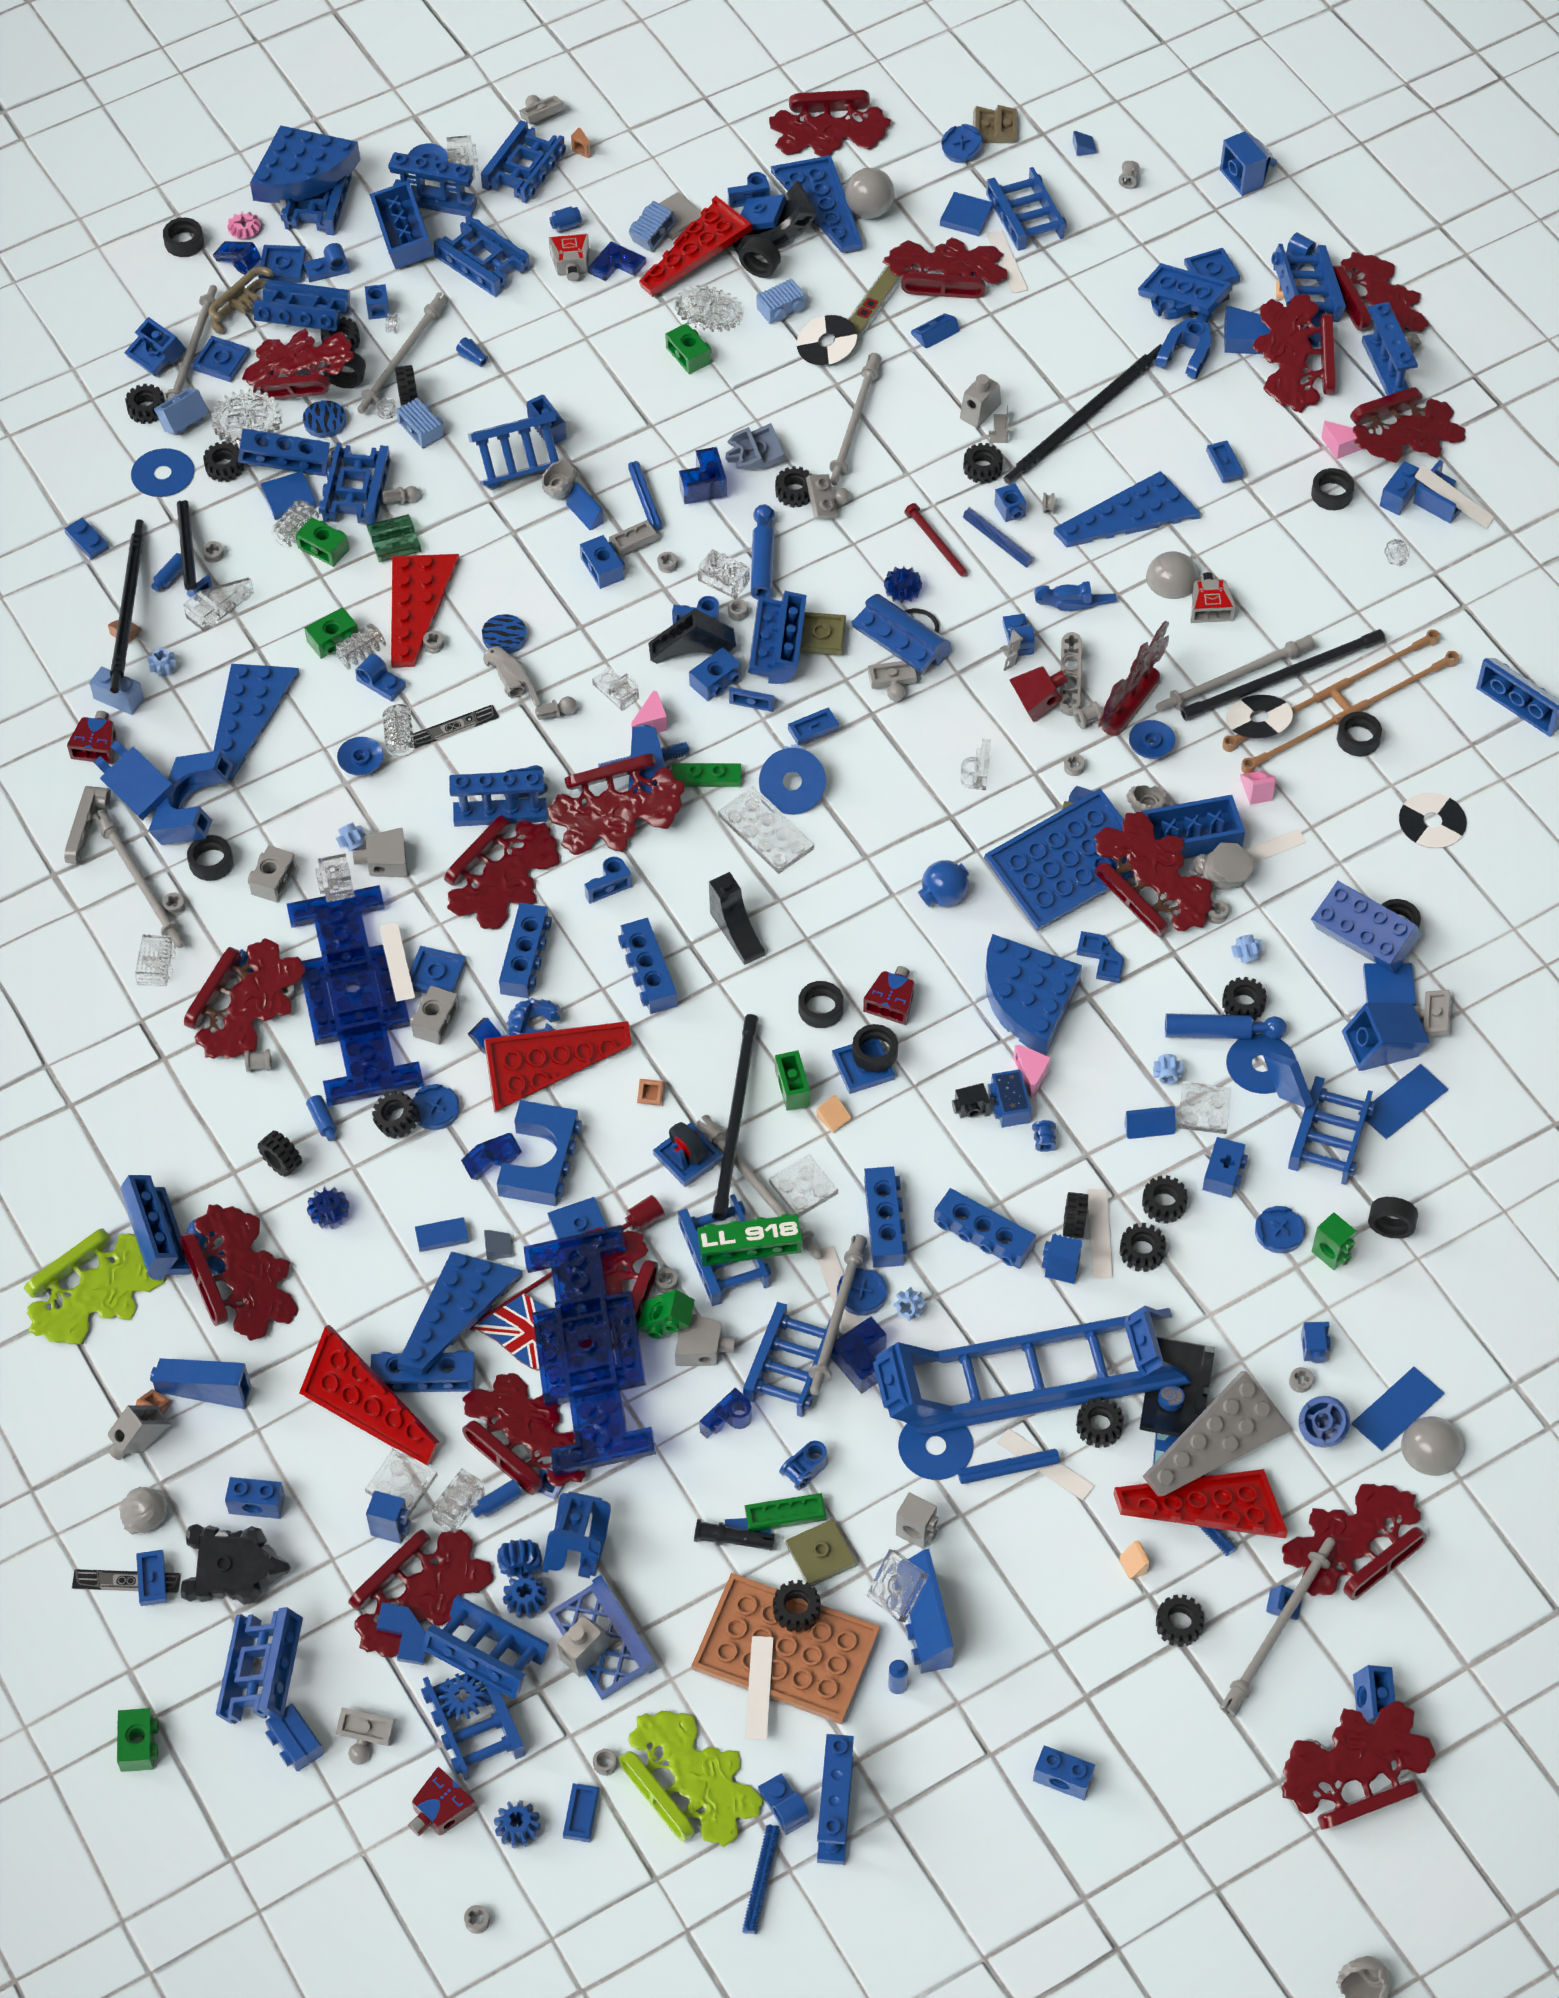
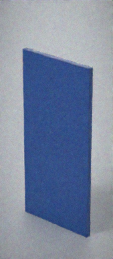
[1358,1064,1448,1140]
[1351,1366,1445,1451]

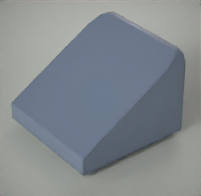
[484,1230,512,1260]

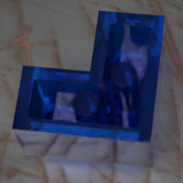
[679,447,727,504]
[830,1316,887,1394]

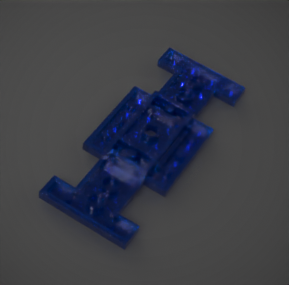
[286,885,424,1106]
[523,1225,657,1477]

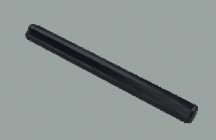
[177,500,197,591]

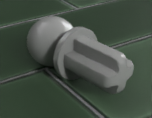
[381,486,420,505]
[535,696,577,720]

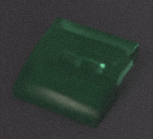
[366,514,422,563]

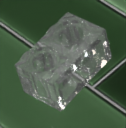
[698,549,750,599]
[431,1468,485,1532]

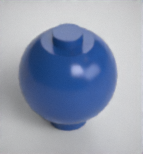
[918,860,969,907]

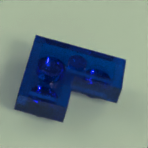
[588,241,646,281]

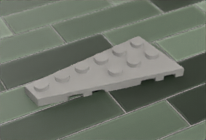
[1143,1371,1291,1496]

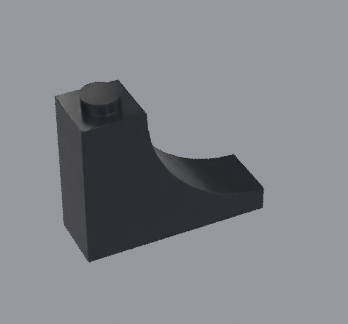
[648,608,736,664]
[709,872,765,965]

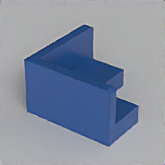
[1413,460,1461,524]

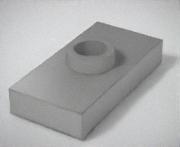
[609,520,658,557]

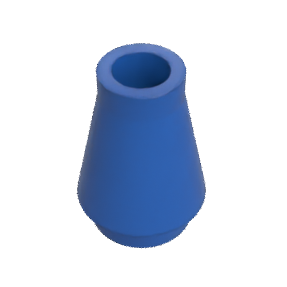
[456,337,488,367]

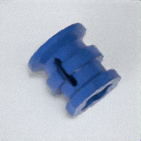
[1032,1120,1056,1152]

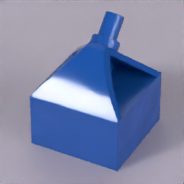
[1220,131,1277,196]

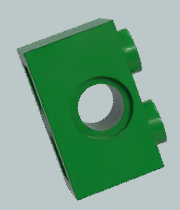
[665,323,712,374]
[295,517,349,567]
[304,607,359,659]
[775,1050,810,1111]
[1311,1212,1357,1270]
[638,1289,695,1339]
[117,1708,159,1772]

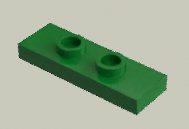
[672,763,741,787]
[744,1493,826,1532]

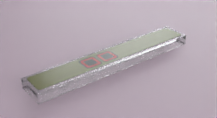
[834,265,910,351]

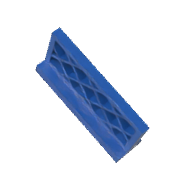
[548,1575,658,1700]

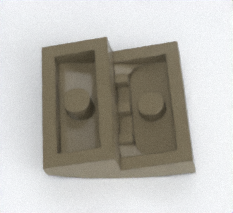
[973,105,1017,143]

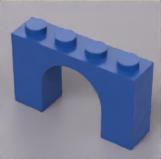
[148,751,233,845]
[496,1100,582,1206]

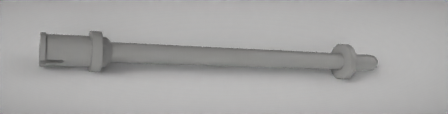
[166,285,217,400]
[357,292,448,414]
[829,353,882,486]
[1155,635,1315,712]
[93,809,184,948]
[696,1115,822,1260]
[809,1234,867,1395]
[1219,1537,1335,1717]

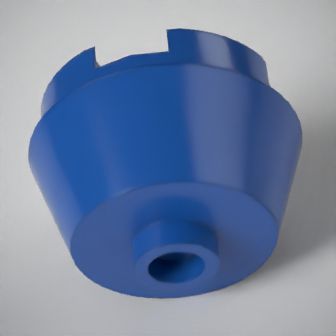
[1298,1396,1350,1448]

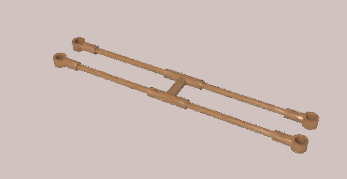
[1222,629,1459,773]

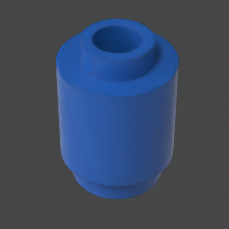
[549,206,582,232]

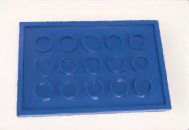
[984,788,1134,931]

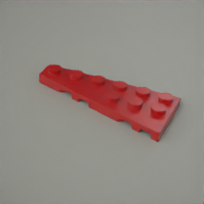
[639,195,753,297]
[391,554,460,668]
[484,1021,632,1112]

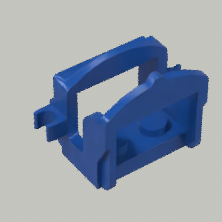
[542,1491,611,1579]

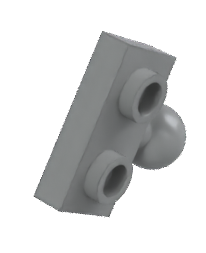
[519,95,565,124]
[806,474,850,519]
[868,661,917,701]
[1414,990,1451,1037]
[336,1707,396,1765]

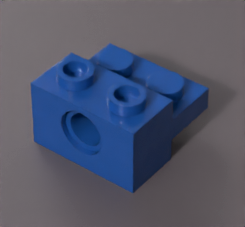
[124,317,187,377]

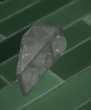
[183,577,254,632]

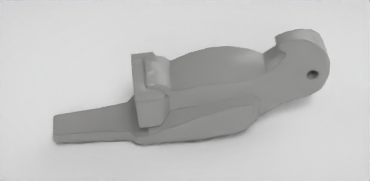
[483,646,540,707]

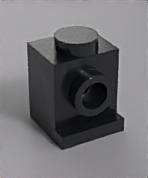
[952,1083,991,1118]

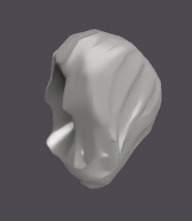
[542,457,577,499]
[1126,785,1171,812]
[119,1487,168,1535]
[1336,1956,1391,1998]

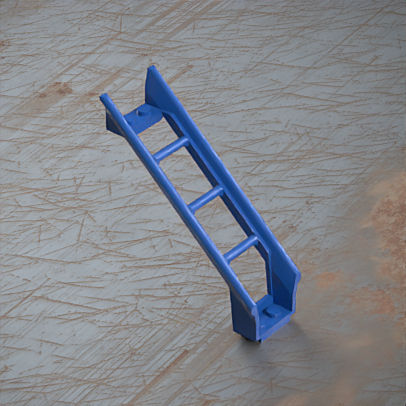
[873,1305,1192,1435]

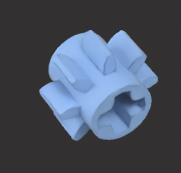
[147,648,177,677]
[336,822,366,851]
[1231,934,1263,962]
[1153,1054,1183,1084]
[893,1287,927,1321]

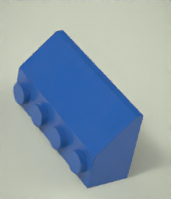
[1476,658,1559,737]
[893,1549,954,1674]

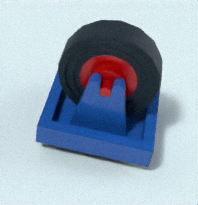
[653,1122,723,1187]

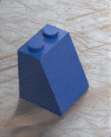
[1341,1003,1430,1071]

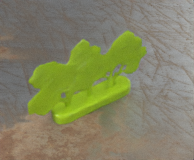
[24,1228,165,1344]
[618,1710,763,1847]

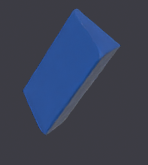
[910,313,960,348]
[566,482,604,530]
[729,687,777,712]
[1124,1106,1176,1139]

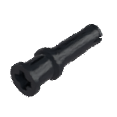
[694,1518,775,1551]

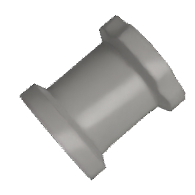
[1118,161,1140,189]
[1073,701,1103,728]
[245,1049,272,1072]

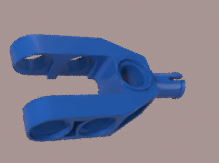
[1155,313,1212,379]

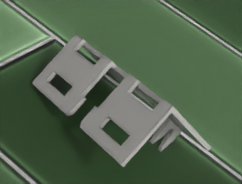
[989,405,1008,443]
[1000,629,1023,671]

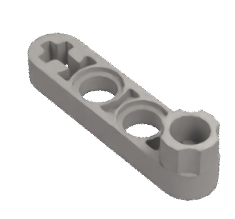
[1060,632,1083,716]
[64,786,111,864]

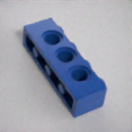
[238,428,330,476]
[499,903,552,999]
[618,917,678,1014]
[864,1166,908,1268]
[934,1188,1036,1269]
[370,1350,476,1393]

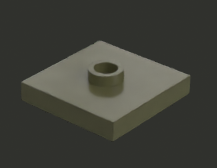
[800,612,846,655]
[786,1519,856,1587]

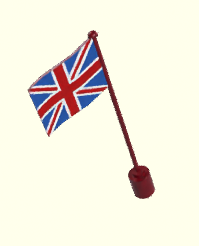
[469,1195,665,1371]

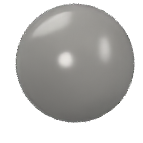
[845,167,895,219]
[1146,551,1199,599]
[1401,1416,1464,1476]

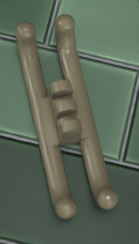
[209,266,274,334]

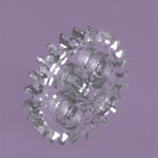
[675,285,744,332]
[211,388,282,446]

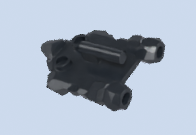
[180,1524,291,1605]

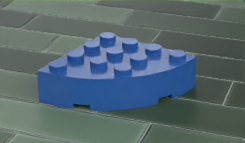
[250,125,361,203]
[985,934,1082,1055]

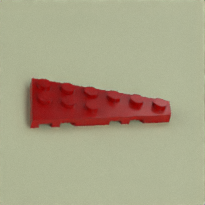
[299,1325,440,1466]
[1113,1469,1288,1538]

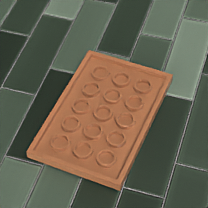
[691,1573,880,1725]

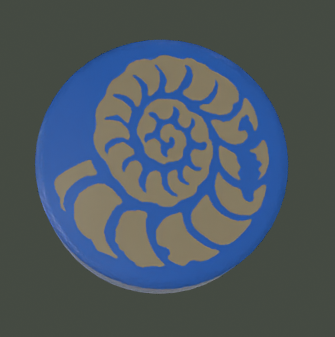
[1158,1385,1185,1411]

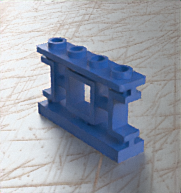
[481,120,566,203]
[388,152,477,217]
[281,173,352,236]
[433,215,530,298]
[253,279,350,331]
[318,442,391,528]
[216,1607,303,1724]

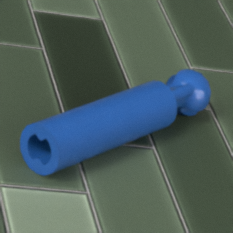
[751,504,775,600]
[1164,1013,1287,1039]

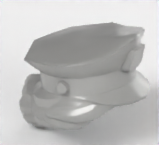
[1192,843,1254,890]

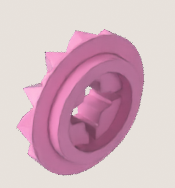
[227,212,261,239]

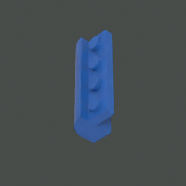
[748,591,807,684]
[851,594,952,674]
[120,1175,191,1281]

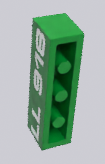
[697,1214,802,1266]

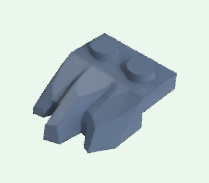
[725,423,787,469]

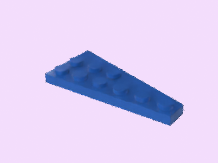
[771,155,862,253]
[1053,471,1200,548]
[213,664,300,780]
[398,1251,523,1376]

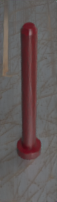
[904,503,967,577]

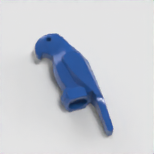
[1034,581,1117,611]

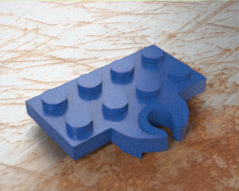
[1138,263,1232,320]

